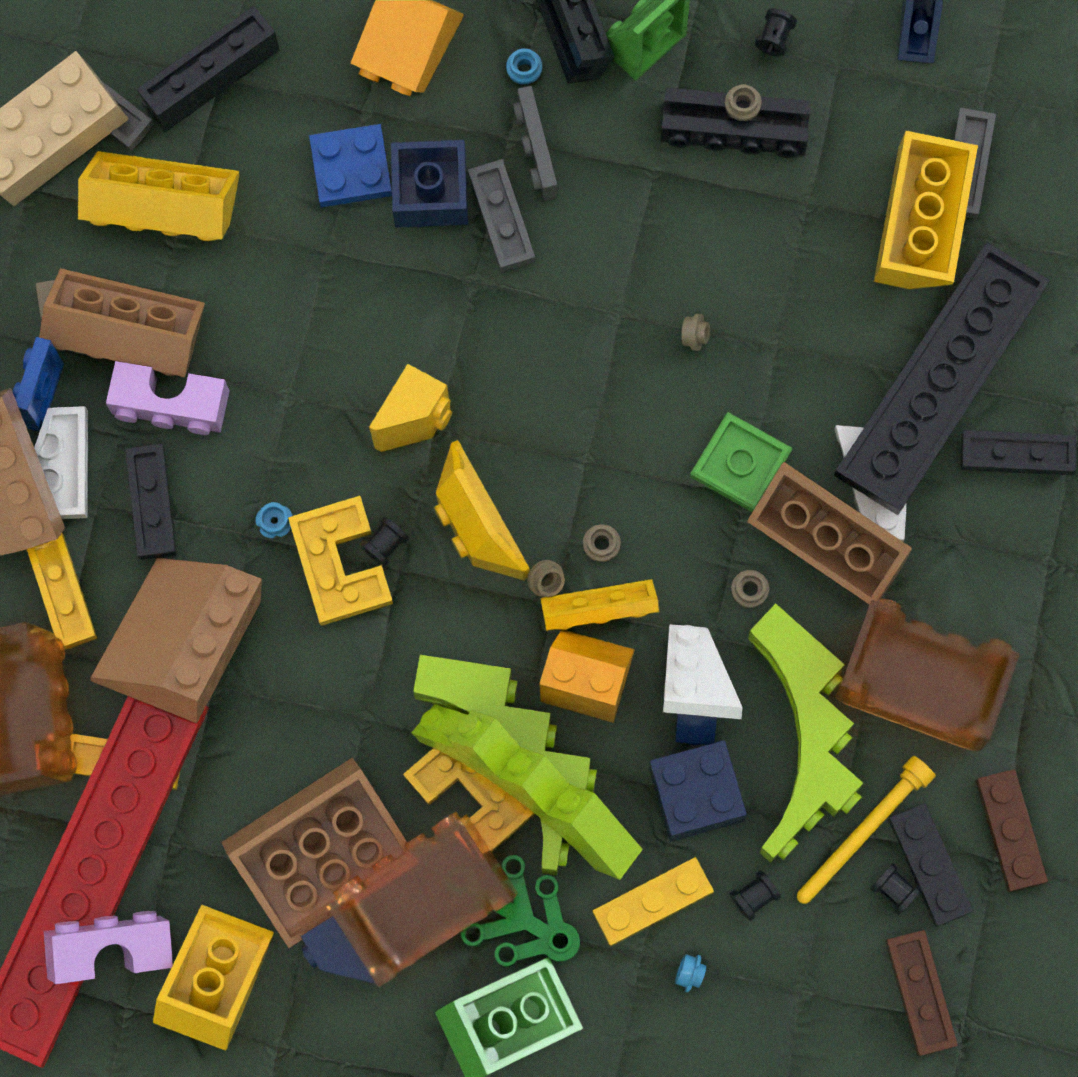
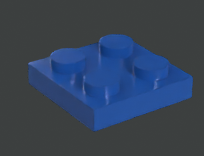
[309,124,392,207]
[13,337,64,432]

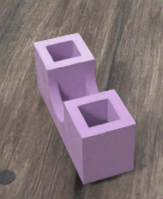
[106,361,229,435]
[44,911,173,984]

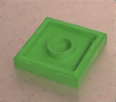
[690,412,793,512]

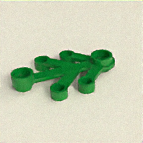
[445,855,580,967]

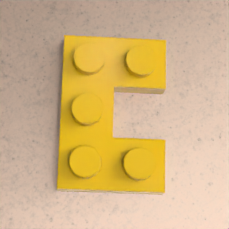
[288,496,393,626]
[403,748,535,863]

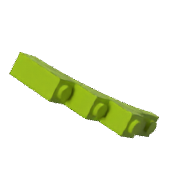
[748,603,863,863]
[413,654,597,876]
[412,704,643,880]

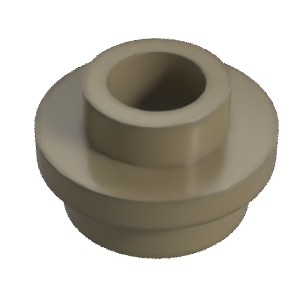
[725,84,762,121]
[681,314,710,351]
[583,524,621,562]
[527,560,565,597]
[731,570,769,608]

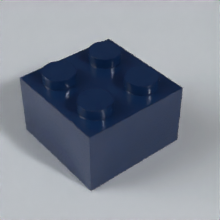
[391,140,468,228]
[649,740,747,842]

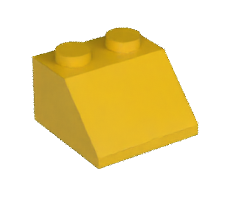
[369,364,452,452]

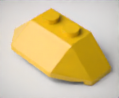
[434,440,530,580]

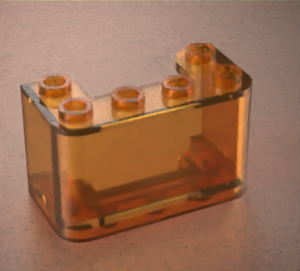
[835,598,1020,751]
[0,622,77,796]
[327,811,518,987]

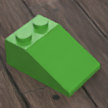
[606,0,690,81]
[435,957,583,1077]

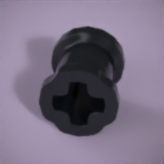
[755,8,797,57]
[359,517,409,567]
[870,864,922,915]
[729,870,782,921]

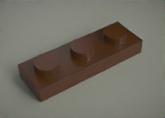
[976,769,1048,893]
[885,930,958,1057]

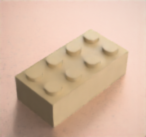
[0,51,129,206]

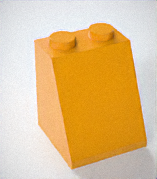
[350,0,464,96]
[539,630,635,723]

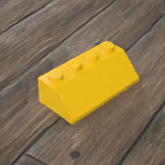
[874,131,978,289]
[78,151,239,241]

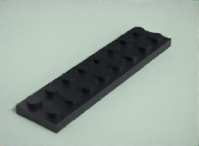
[833,242,1050,515]

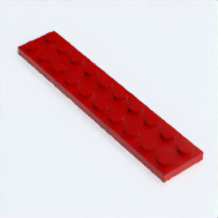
[0,696,209,1068]

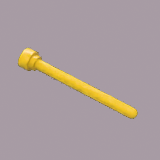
[797,755,936,904]

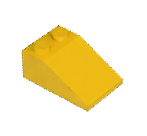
[153,904,274,1051]

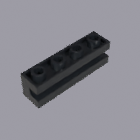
[536,0,614,83]
[137,6,280,133]
[661,87,811,158]

